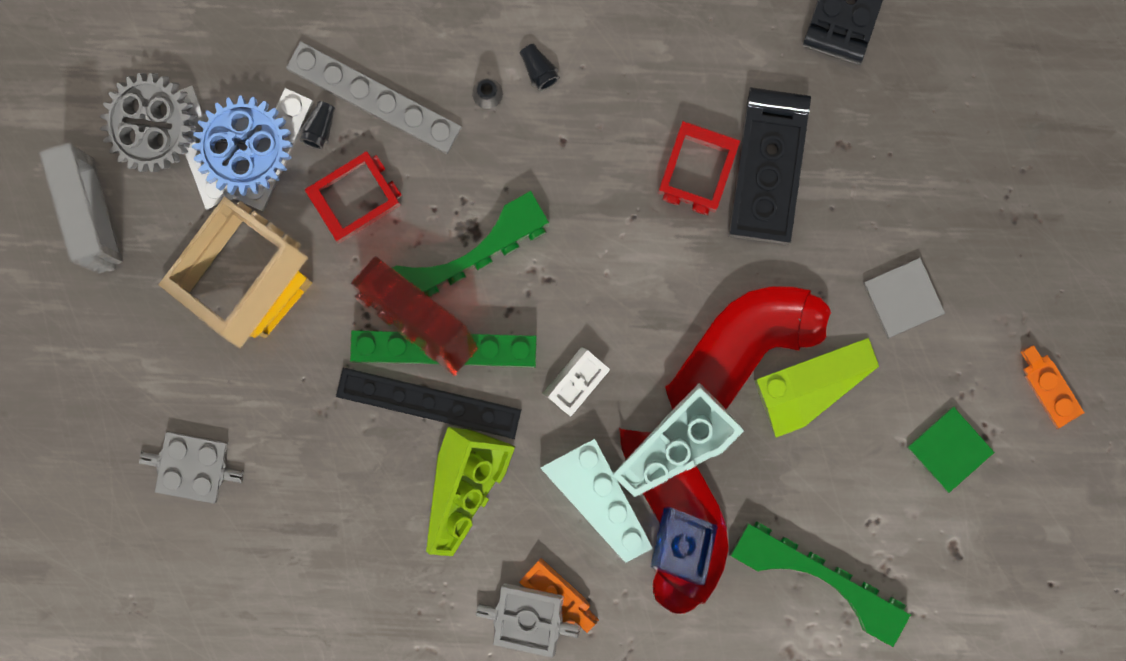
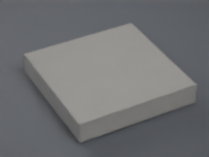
[864,258,945,338]

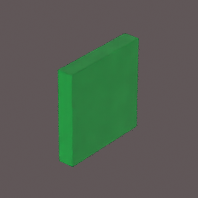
[907,407,995,493]

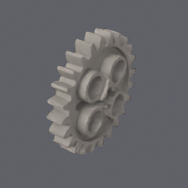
[100,73,197,172]

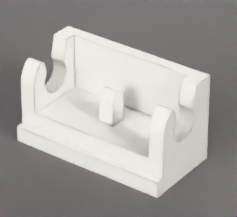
[542,347,610,417]

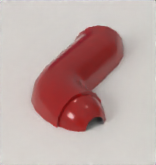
[665,286,831,410]
[619,428,729,614]

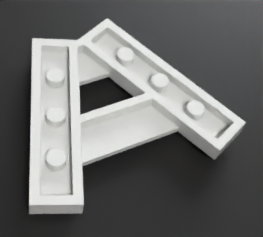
[177,86,314,212]

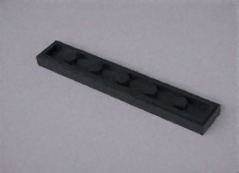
[336,367,522,439]

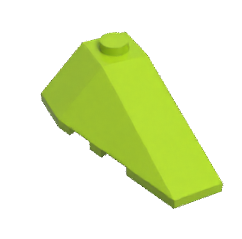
[754,338,879,438]
[426,427,515,556]

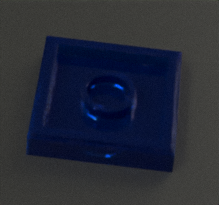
[650,507,718,585]

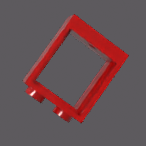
[658,121,740,215]
[304,151,402,244]

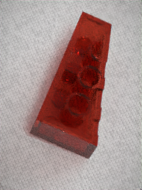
[351,256,478,376]

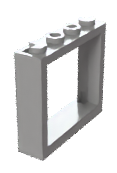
[40,143,123,274]

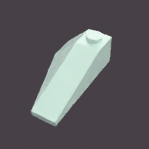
[612,383,744,497]

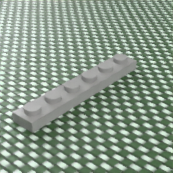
[286,41,462,155]

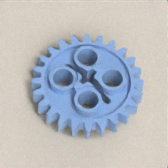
[192,95,293,196]

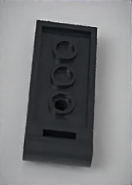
[803,0,883,65]
[729,87,811,245]

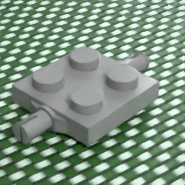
[139,431,244,504]
[476,583,580,658]

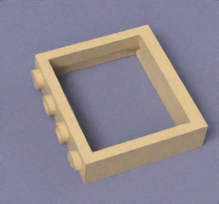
[158,196,307,348]

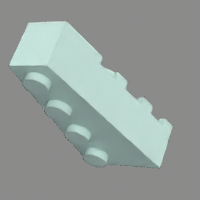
[541,439,653,563]

